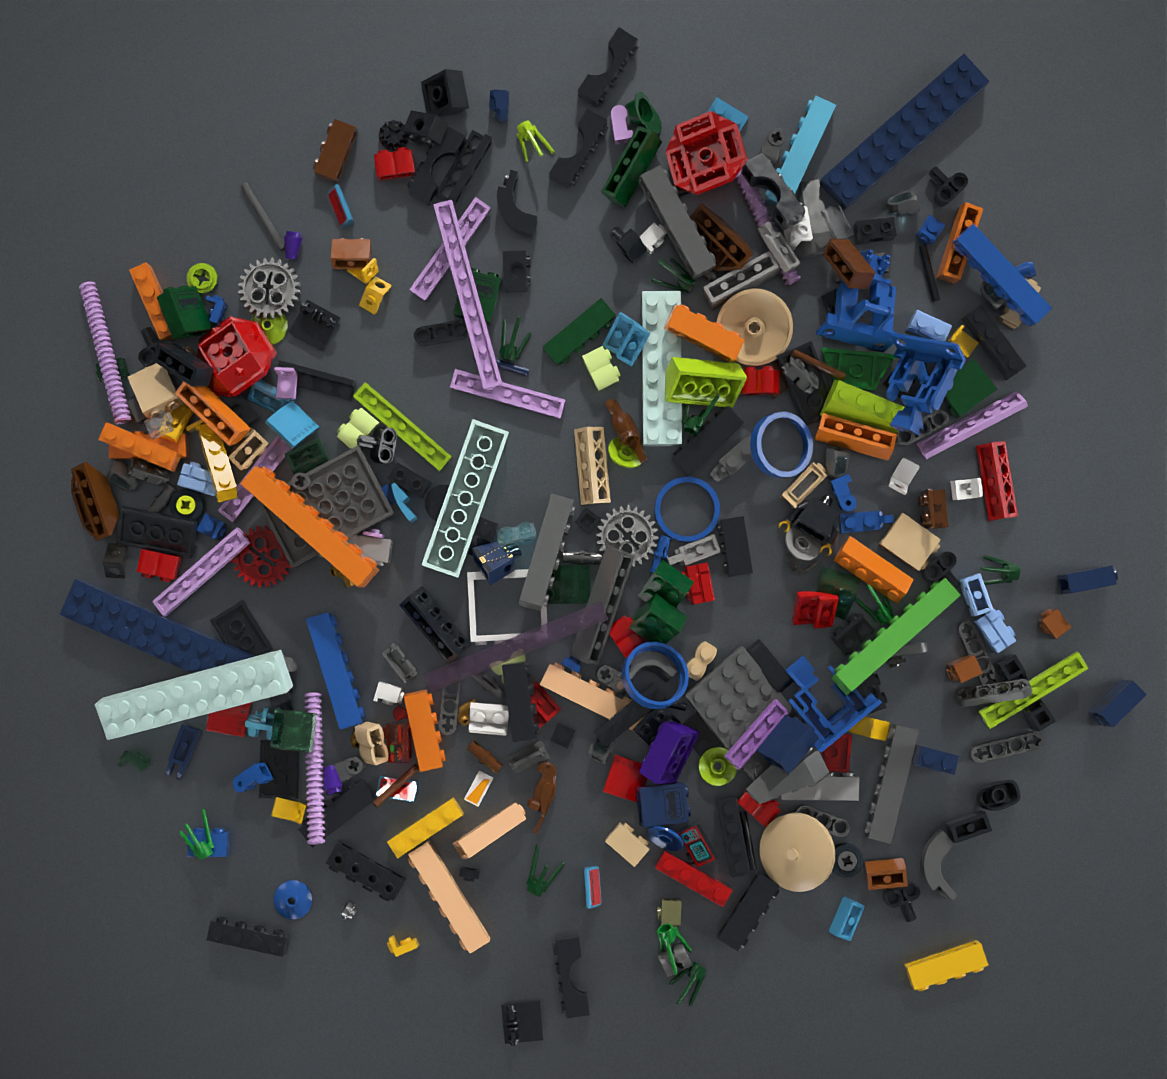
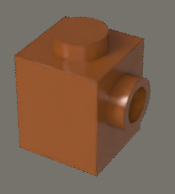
[1038,608,1071,639]

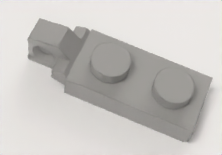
[758,222,800,273]
[667,534,721,567]

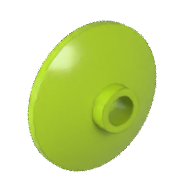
[251,313,288,345]
[608,436,645,468]
[699,747,737,786]

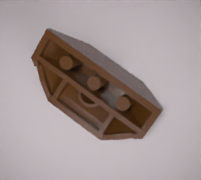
[690,203,753,272]
[71,462,119,541]

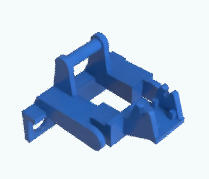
[816,249,897,352]
[886,333,966,435]
[785,656,882,752]

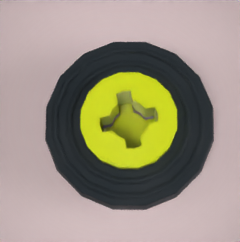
[169,488,205,521]

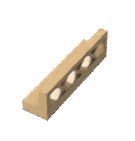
[574,427,611,505]

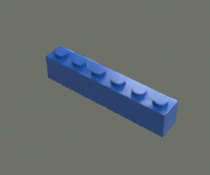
[952,224,1052,326]
[306,612,366,730]

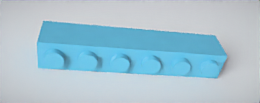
[765,96,836,207]

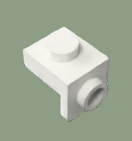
[950,478,983,500]

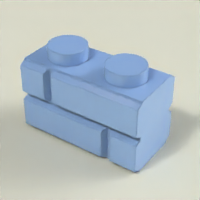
[906,310,952,341]
[177,461,216,497]
[958,573,993,616]
[972,609,1016,654]

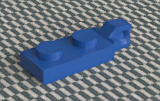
[839,511,894,533]

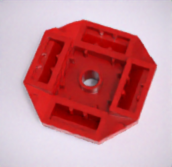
[665,111,748,195]
[197,316,277,397]

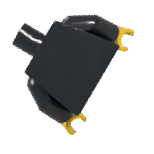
[778,495,840,556]

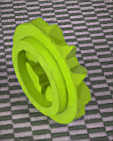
[187,263,218,294]

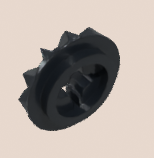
[378,120,409,151]

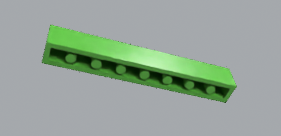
[831,578,961,696]

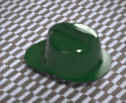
[625,92,662,134]

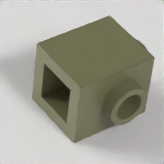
[657,898,681,927]

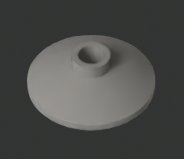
[785,527,821,561]

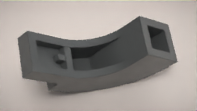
[615,651,677,691]
[921,829,958,900]

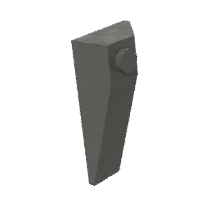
[793,180,831,259]
[746,746,829,804]

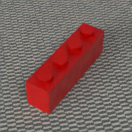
[655,849,733,907]

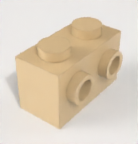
[227,429,269,471]
[605,822,650,867]

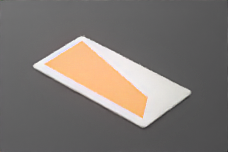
[464,771,493,807]

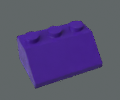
[639,721,700,784]

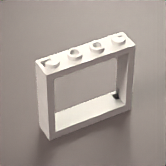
[467,569,548,645]

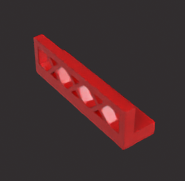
[976,441,1018,521]

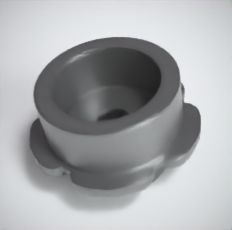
[339,901,357,920]

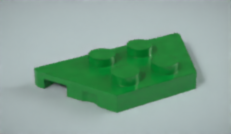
[821,348,895,391]

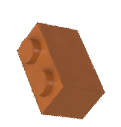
[331,238,372,269]
[946,655,983,683]
[865,858,908,890]

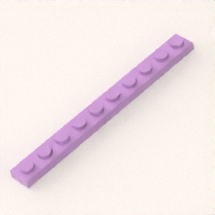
[434,200,503,390]

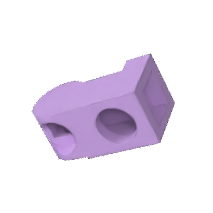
[611,105,633,145]

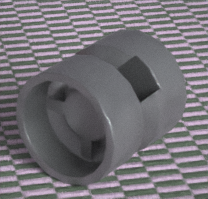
[657,943,693,977]

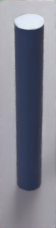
[473,355,530,376]

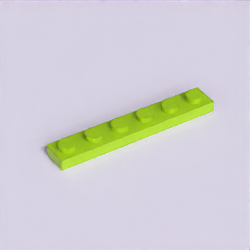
[353,382,452,471]
[978,651,1088,729]

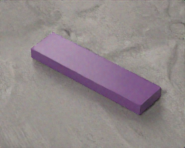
[724,699,790,770]

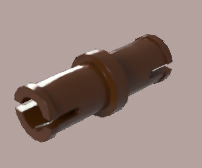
[466,740,503,774]

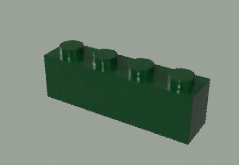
[601,126,662,207]
[542,298,616,367]

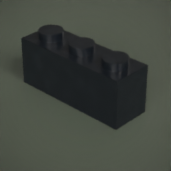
[154,344,214,387]
[717,516,753,577]

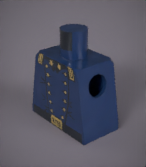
[472,541,522,585]

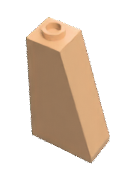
[452,803,526,860]

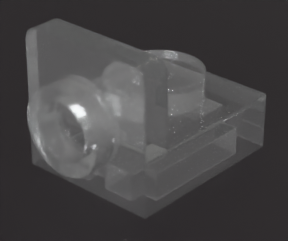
[144,407,174,440]

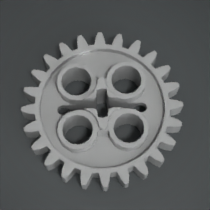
[238,258,301,320]
[596,505,658,567]

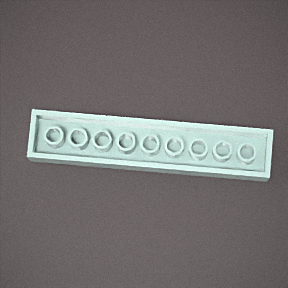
[94,650,293,740]

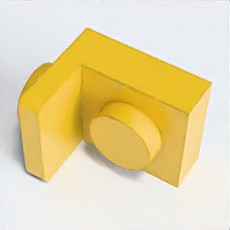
[387,935,419,957]

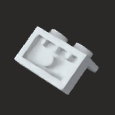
[783,206,813,251]
[469,702,509,736]

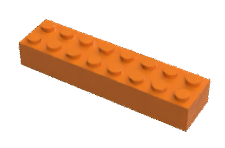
[240,466,379,587]

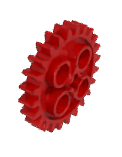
[231,525,292,588]

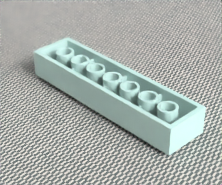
[642,291,682,446]
[422,419,509,578]

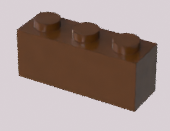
[313,119,358,184]
[823,239,876,289]

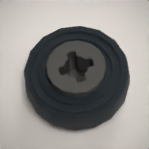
[832,843,864,878]

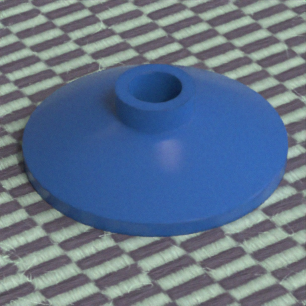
[647,826,684,851]
[273,880,312,919]

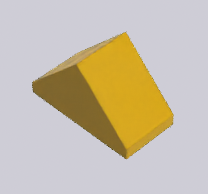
[848,716,890,741]

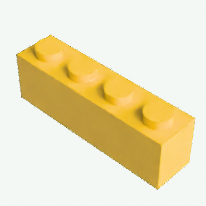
[198,424,237,502]
[387,797,464,859]
[904,940,989,991]

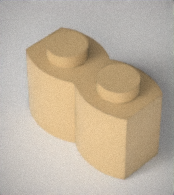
[686,641,717,681]
[355,722,388,765]

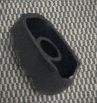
[976,780,1021,811]

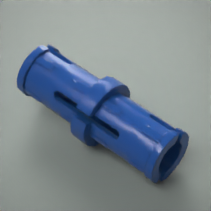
[649,535,672,572]

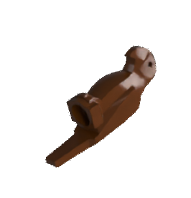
[604,399,647,463]
[527,761,557,834]

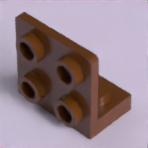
[919,489,949,529]

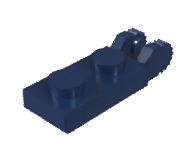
[165,724,201,781]

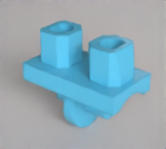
[245,707,284,740]

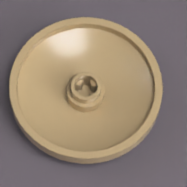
[717,288,793,366]
[759,813,835,892]

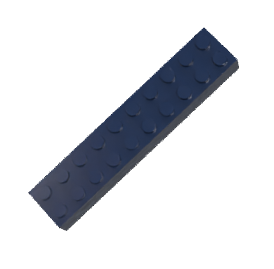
[820,53,990,211]
[59,579,255,673]

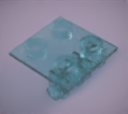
[497,522,537,547]

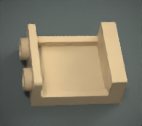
[128,363,184,421]
[878,513,941,571]

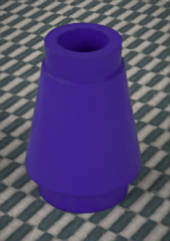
[284,231,303,259]
[323,765,343,795]

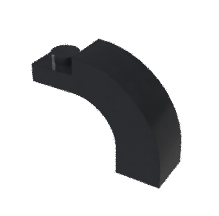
[497,170,538,238]

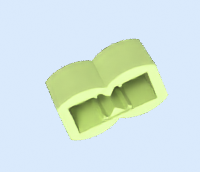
[582,346,621,392]
[336,408,380,449]

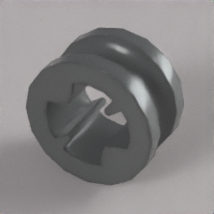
[292,473,311,491]

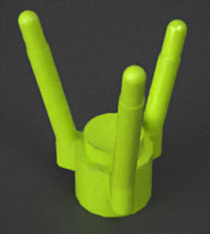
[517,120,555,162]

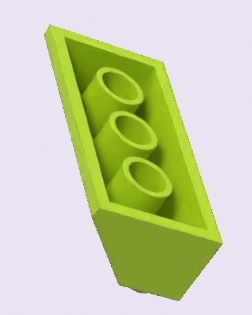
[665,357,747,408]
[820,380,904,434]

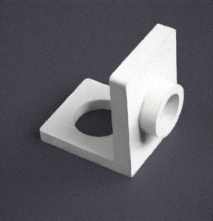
[889,457,919,495]

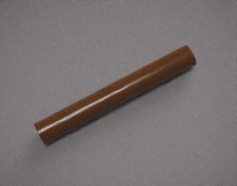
[791,349,846,380]
[372,764,419,808]

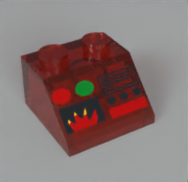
[383,722,412,763]

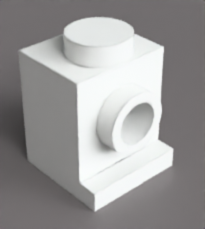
[640,223,666,255]
[373,682,405,706]

